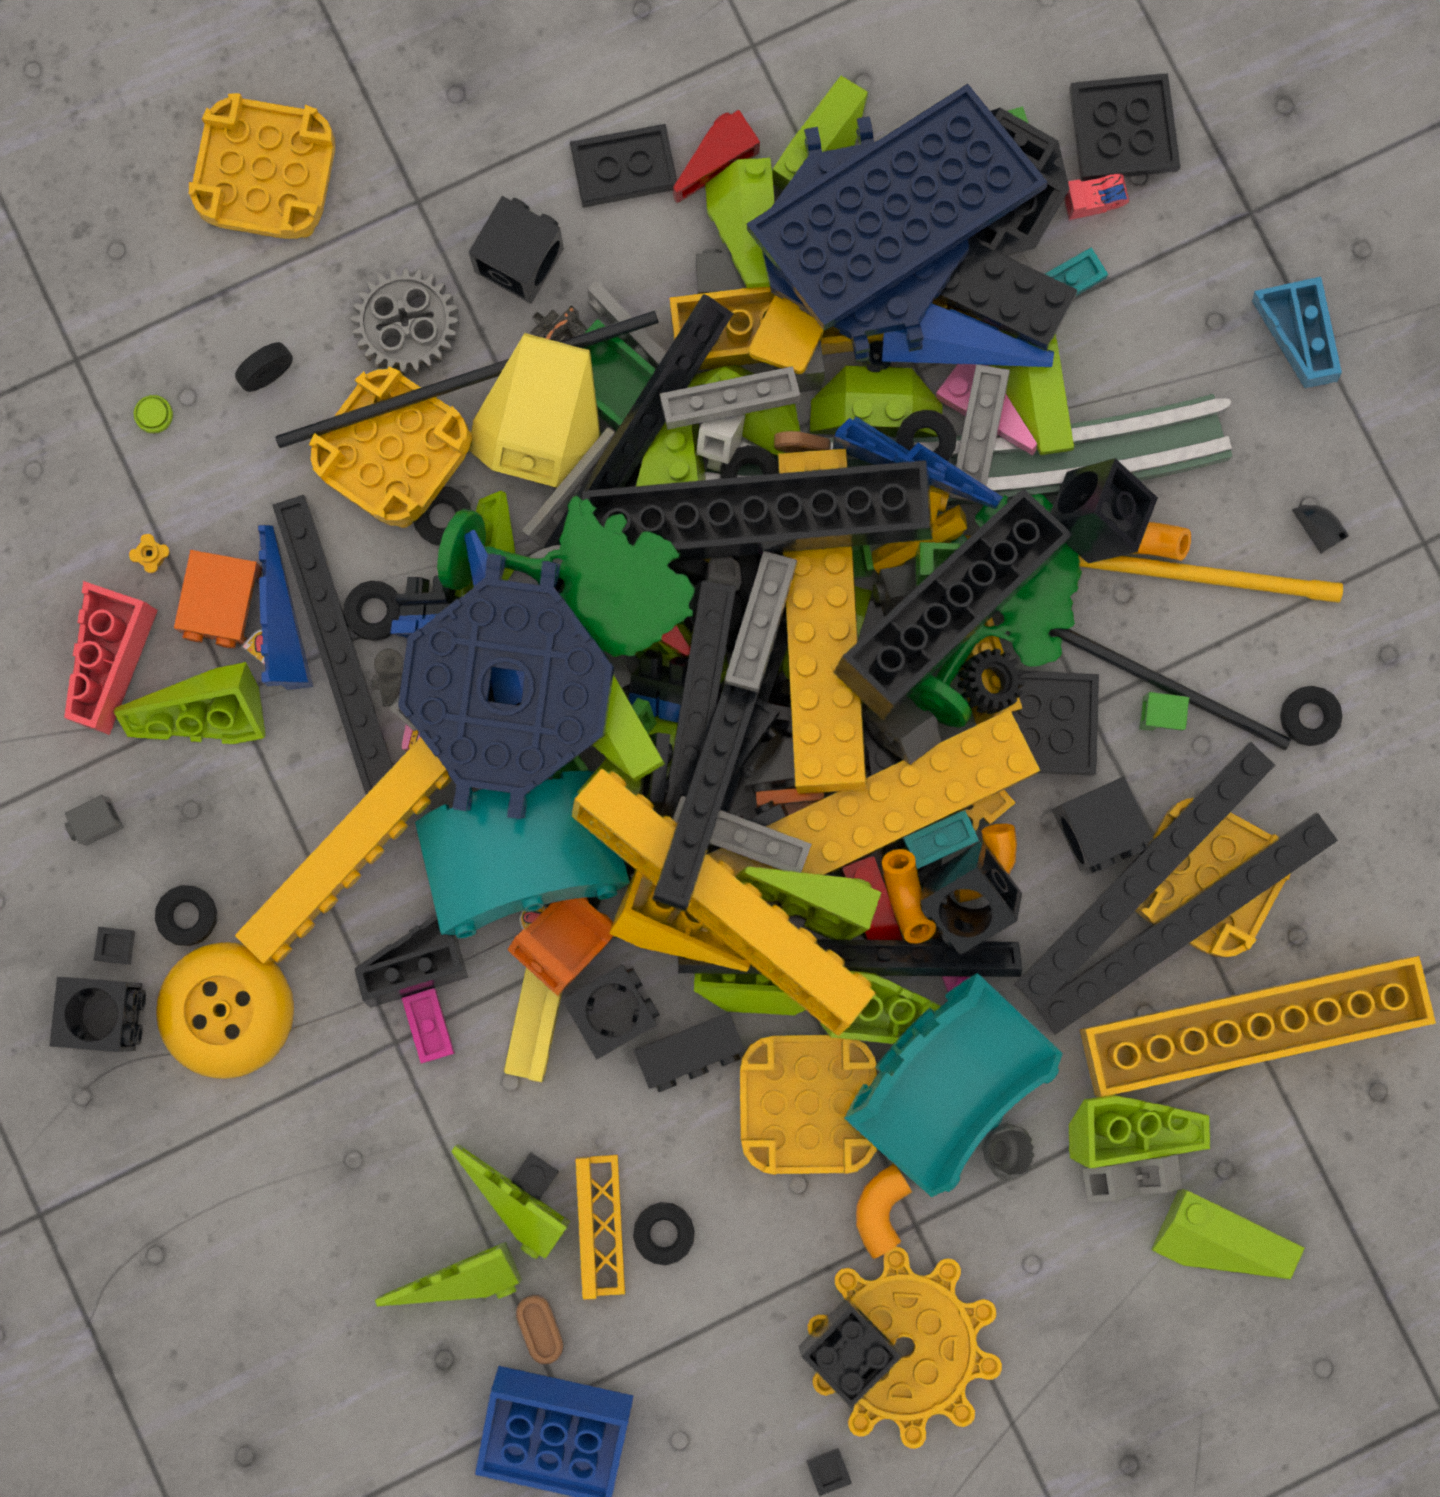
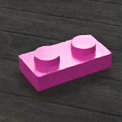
[402,988,455,1064]

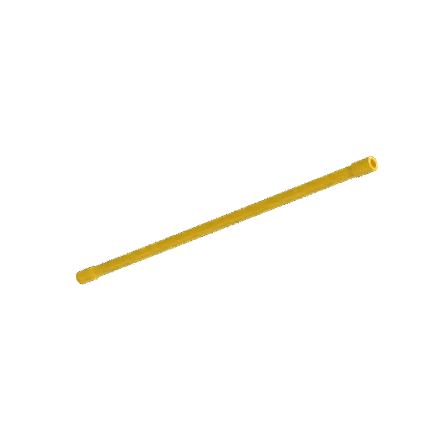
[941,535,1343,603]

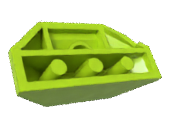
[687,365,801,456]
[810,365,943,438]
[694,974,805,1015]

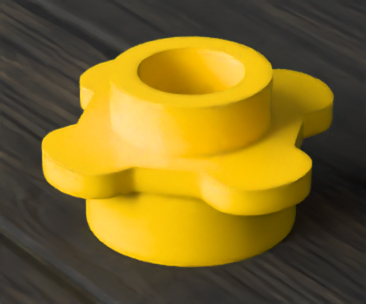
[129,534,170,573]

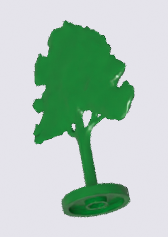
[908,494,1082,728]
[437,496,694,657]

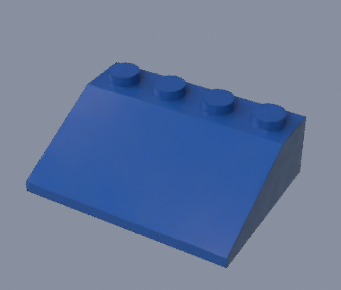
[475,1366,634,1497]

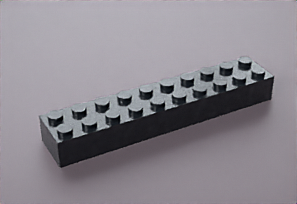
[582,460,933,562]

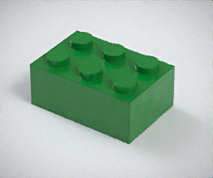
[583,319,656,431]

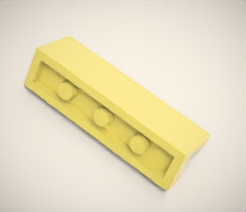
[504,968,563,1082]

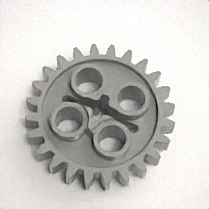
[351,267,460,376]

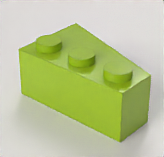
[636,422,706,486]

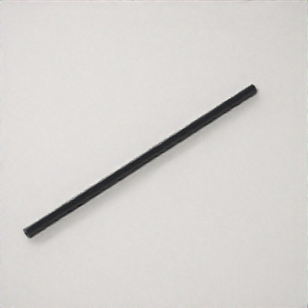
[275,310,659,449]
[1049,628,1291,750]

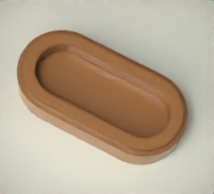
[774,431,831,453]
[516,1295,563,1364]

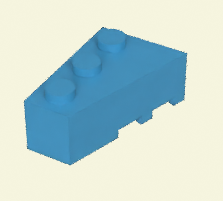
[1252,277,1342,389]

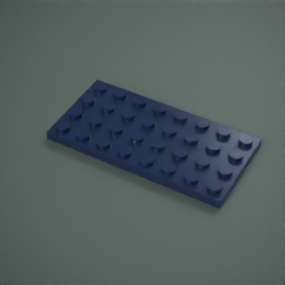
[747,84,1047,331]

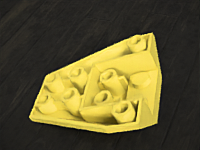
[469,333,601,488]

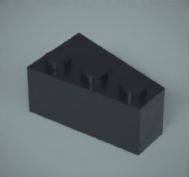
[354,914,468,1008]

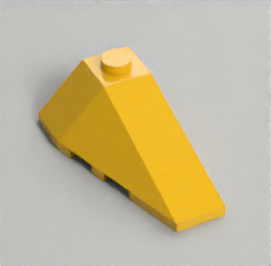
[609,870,751,972]

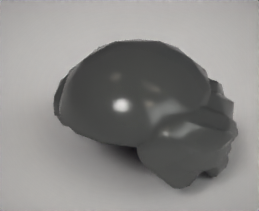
[983,1123,1034,1181]

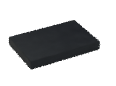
[570,124,677,208]

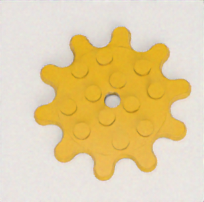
[807,1246,1002,1449]

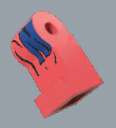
[1064,174,1129,220]

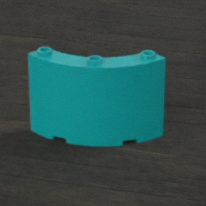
[415,771,630,939]
[844,973,1063,1198]

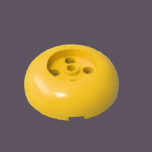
[156,942,294,1079]

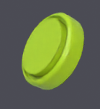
[134,395,173,434]

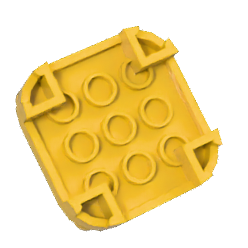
[189,93,335,239]
[309,366,473,528]
[1135,798,1291,957]
[740,1035,877,1175]

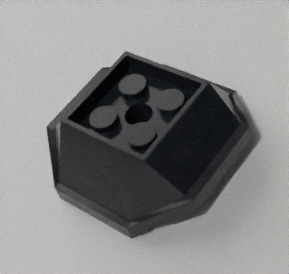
[969,107,1070,256]

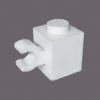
[696,414,745,472]

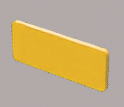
[749,295,824,374]

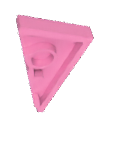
[936,364,1037,455]

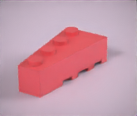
[64,581,158,735]

